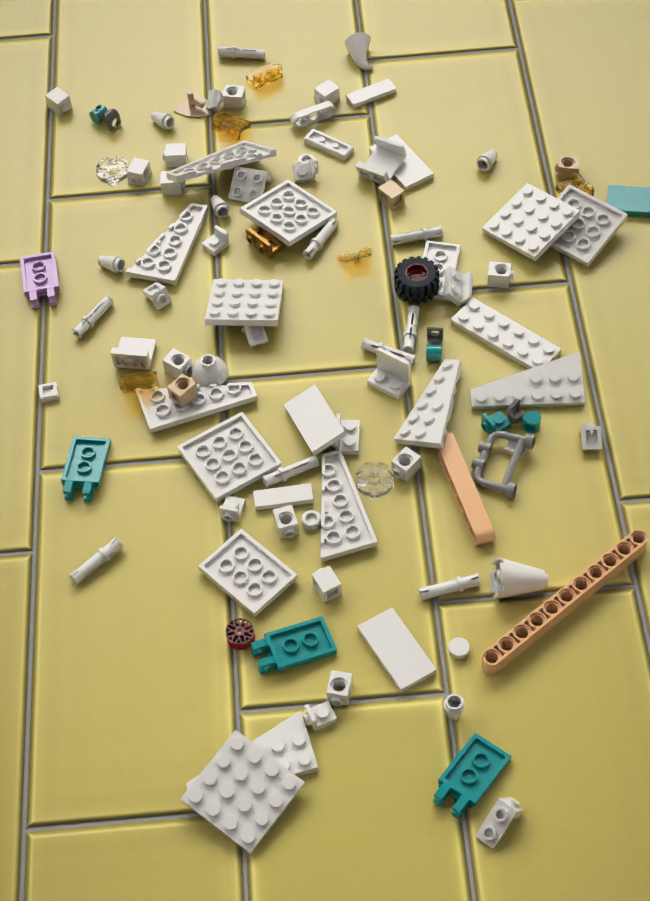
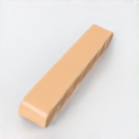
[435,432,496,546]

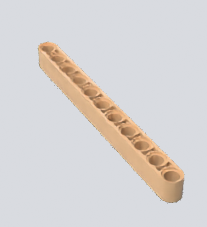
[481,530,648,675]

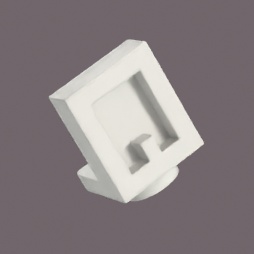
[293,159,318,183]
[202,225,229,256]
[142,282,172,310]
[241,326,268,348]
[579,423,602,451]
[219,495,246,522]
[303,701,337,732]

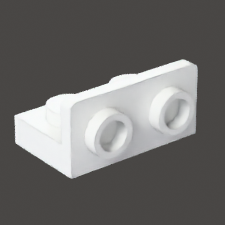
[443,266,473,306]
[332,414,360,455]

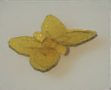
[337,247,372,264]

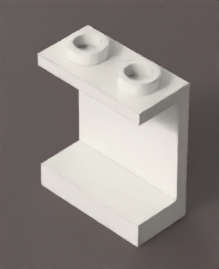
[355,136,407,184]

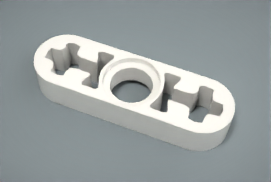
[290,101,336,129]

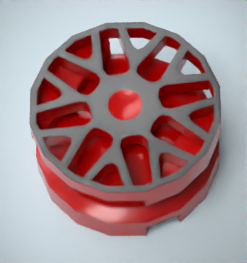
[225,618,255,650]

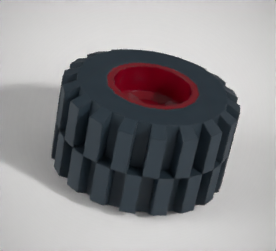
[394,256,439,304]

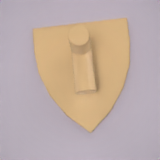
[173,89,213,118]

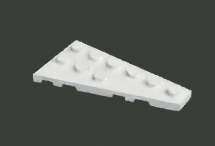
[166,140,277,183]
[125,203,208,285]
[470,352,585,410]
[394,359,463,449]
[134,382,258,433]
[320,449,378,562]
[186,710,318,790]

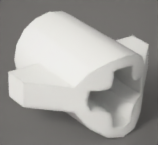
[205,90,224,112]

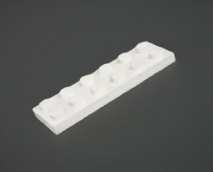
[451,298,561,369]

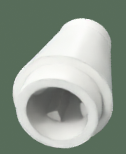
[151,112,175,130]
[476,149,498,171]
[210,195,230,218]
[98,256,125,273]
[444,694,465,721]

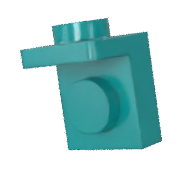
[481,411,511,434]

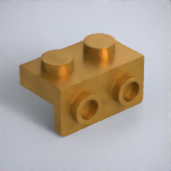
[246,227,286,258]

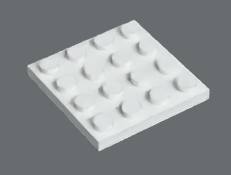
[240,180,337,246]
[482,183,581,261]
[550,184,628,267]
[205,278,284,326]
[177,412,282,503]
[181,730,305,855]

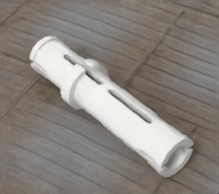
[218,46,266,60]
[303,218,339,260]
[390,225,443,246]
[72,295,114,338]
[402,305,420,354]
[361,338,416,366]
[262,455,319,488]
[69,537,123,585]
[418,573,481,601]

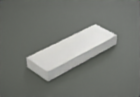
[346,79,396,108]
[304,129,354,161]
[253,483,314,511]

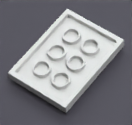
[198,529,298,617]

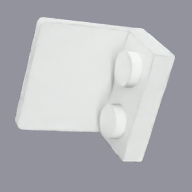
[228,166,272,203]
[111,337,156,370]
[367,347,410,400]

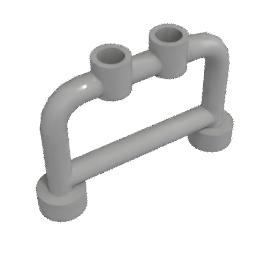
[471,431,536,499]

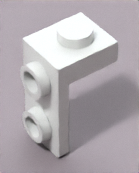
[476,797,524,848]

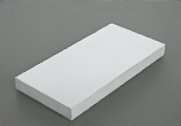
[369,134,434,191]
[422,240,461,301]
[284,384,347,456]
[357,608,437,693]

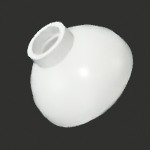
[191,354,228,387]

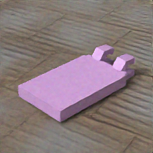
[20,251,60,309]

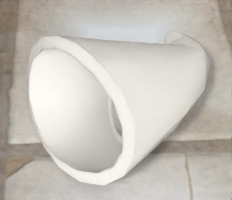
[345,32,374,71]

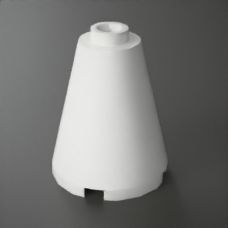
[490,557,548,598]

